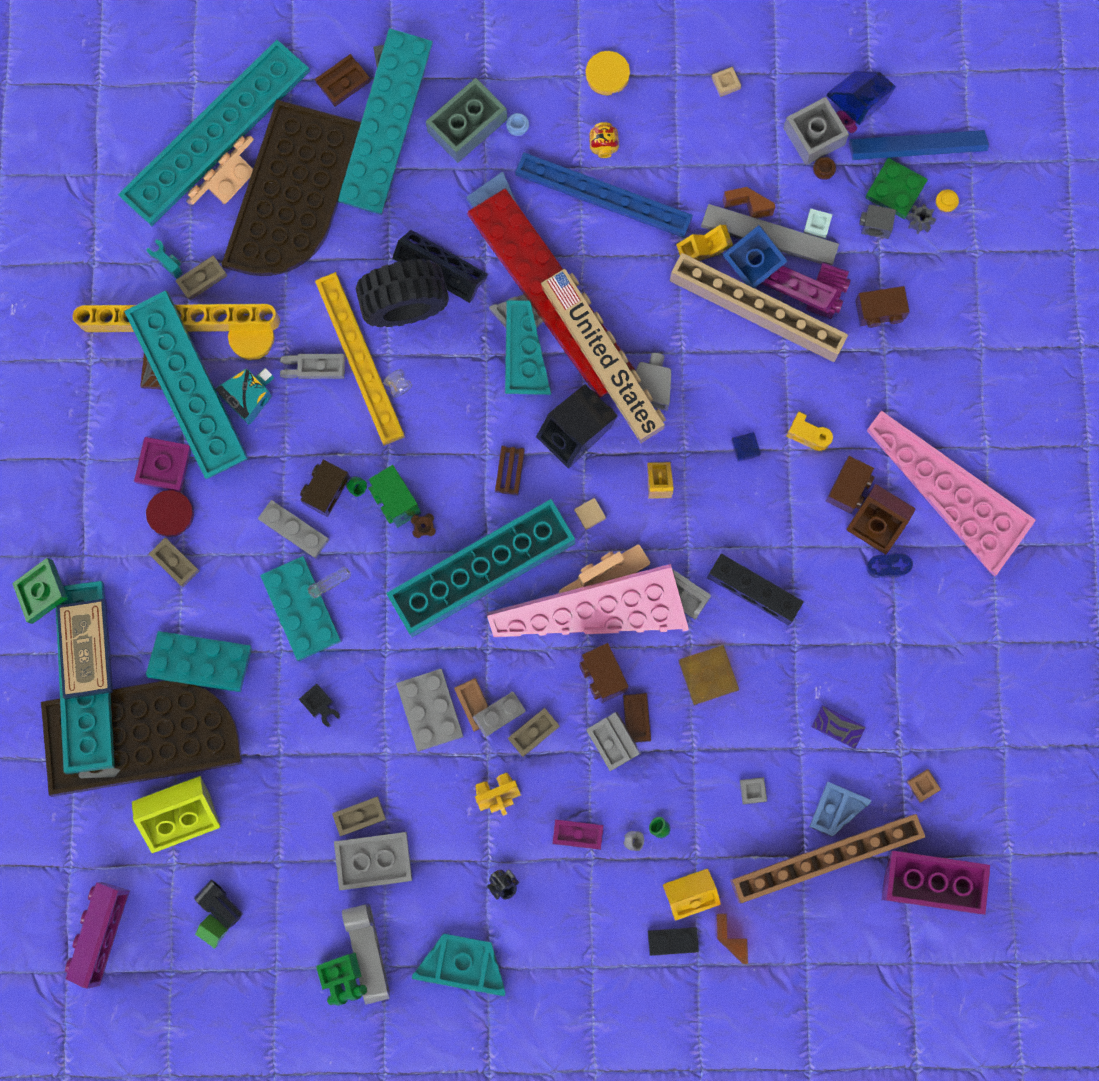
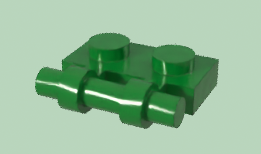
[316,953,367,1006]

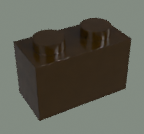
[300,459,350,517]

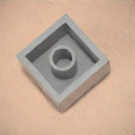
[783,97,849,165]

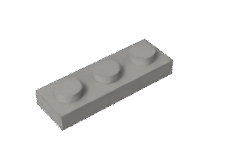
[258,500,329,559]

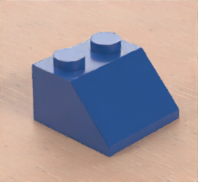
[723,224,788,288]

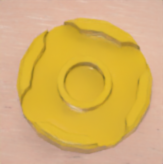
[585,51,630,96]
[228,314,275,360]

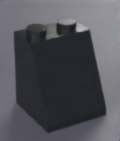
[536,384,618,469]

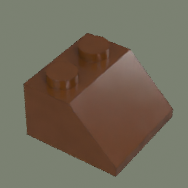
[846,484,916,555]

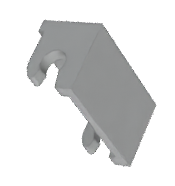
[672,569,711,620]

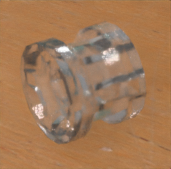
[383,369,412,398]

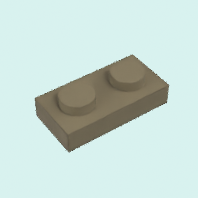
[175,255,227,301]
[149,537,200,587]
[508,708,560,757]
[332,796,386,837]

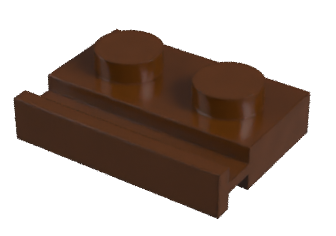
[315,54,371,107]

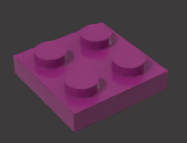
[134,437,191,492]

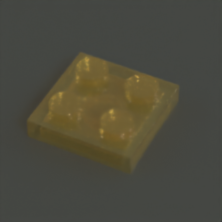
[678,645,739,706]

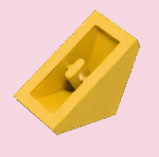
[647,462,674,499]

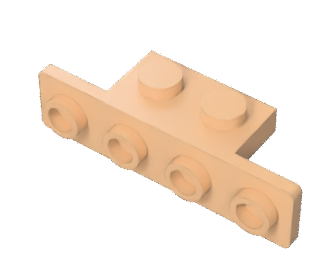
[186,136,254,205]
[559,544,650,593]

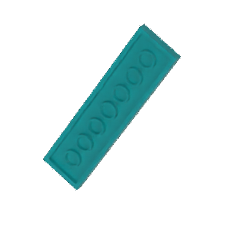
[338,28,433,215]
[124,290,249,479]
[56,581,115,774]

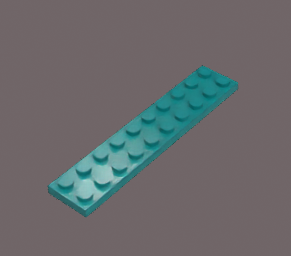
[118,40,310,227]

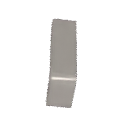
[342,904,390,1005]

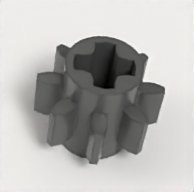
[906,204,936,234]

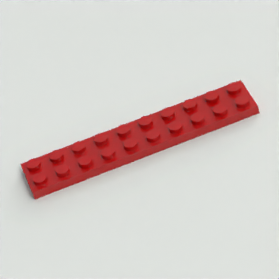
[467,188,636,398]

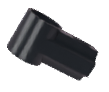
[194,879,243,930]

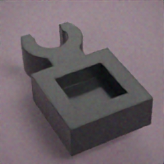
[299,684,341,727]

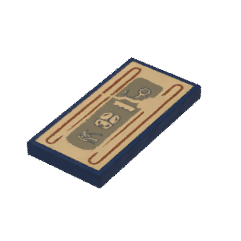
[57,599,113,700]

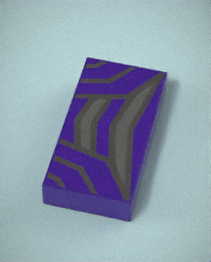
[811,705,866,749]

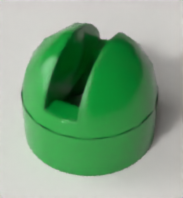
[346,476,367,497]
[649,817,671,838]

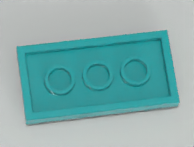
[260,556,342,661]
[146,631,252,692]

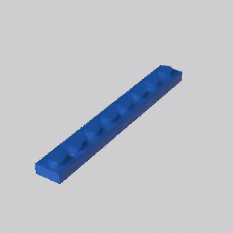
[515,152,693,238]

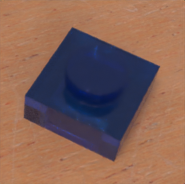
[731,432,761,462]

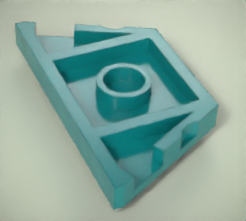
[412,933,506,996]

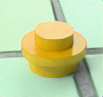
[936,189,959,212]

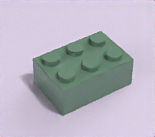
[425,78,507,163]

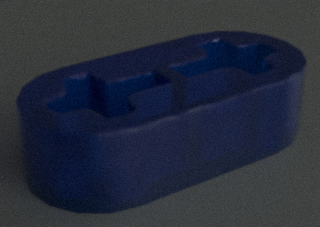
[866,554,913,578]

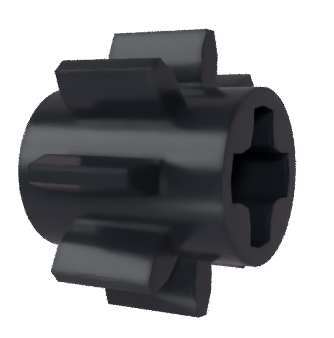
[487,869,519,900]

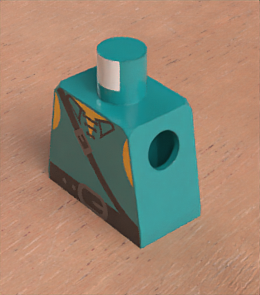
[215,368,274,425]

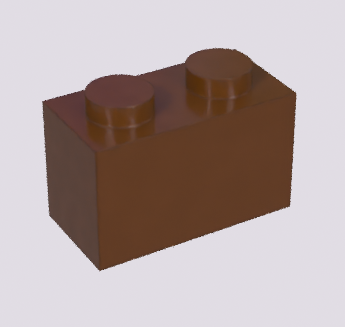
[855,286,910,328]
[826,456,875,514]

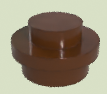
[813,157,836,180]

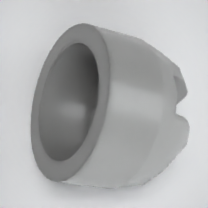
[623,831,644,851]

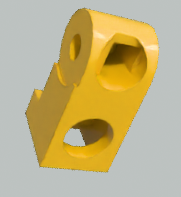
[786,411,833,451]

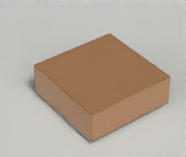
[907,769,941,803]

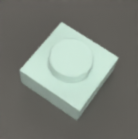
[804,209,833,239]

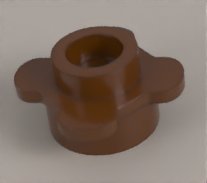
[411,513,436,538]

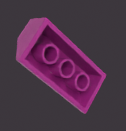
[882,851,990,915]
[65,882,130,989]

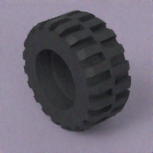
[356,259,449,327]

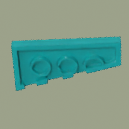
[505,300,551,395]

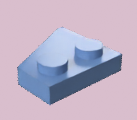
[809,782,871,837]

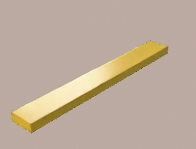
[315,272,405,446]

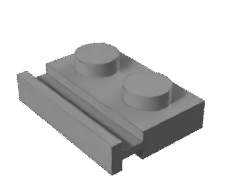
[586,712,641,771]

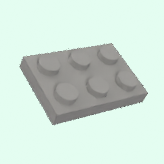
[396,669,463,752]
[334,832,413,891]

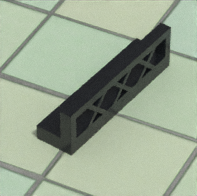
[392,230,488,303]

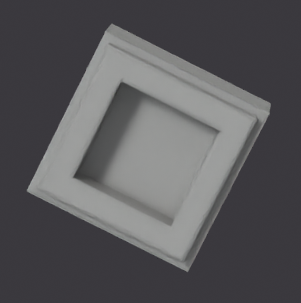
[739,777,767,805]

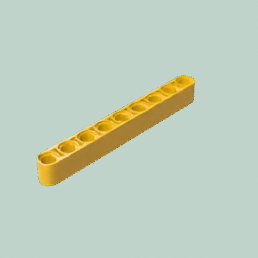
[72,304,280,332]

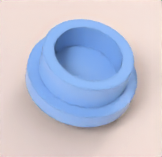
[506,113,529,136]

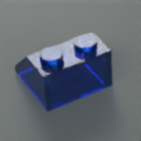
[826,71,896,125]

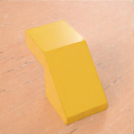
[676,224,733,261]

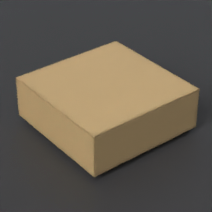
[711,67,741,97]
[574,498,606,530]

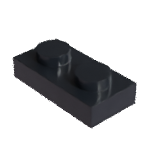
[648,927,699,956]

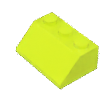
[132,776,220,854]

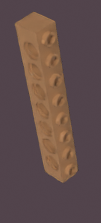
[730,814,925,904]

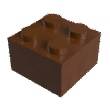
[579,643,629,703]

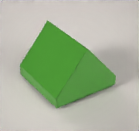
[195,914,229,949]

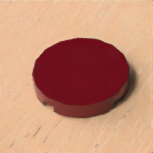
[146,490,194,537]

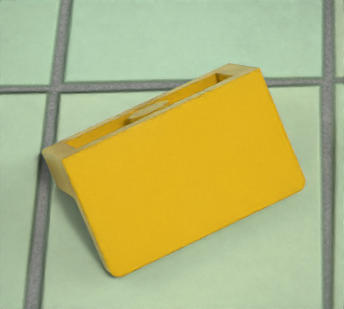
[663,869,721,921]

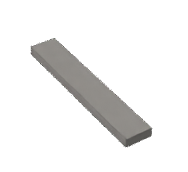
[701,204,839,265]

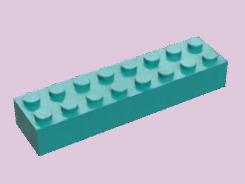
[386,499,575,638]

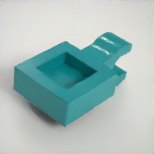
[146,239,183,279]

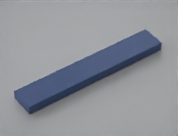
[849,130,989,160]

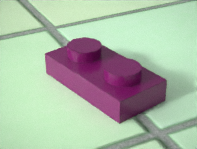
[553,819,603,850]

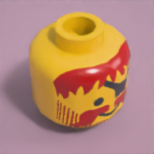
[589,122,619,158]

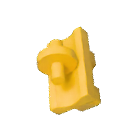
[474,773,521,816]

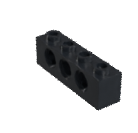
[707,554,804,626]

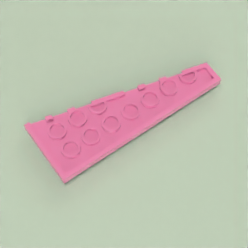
[867,411,1036,576]
[487,564,689,637]

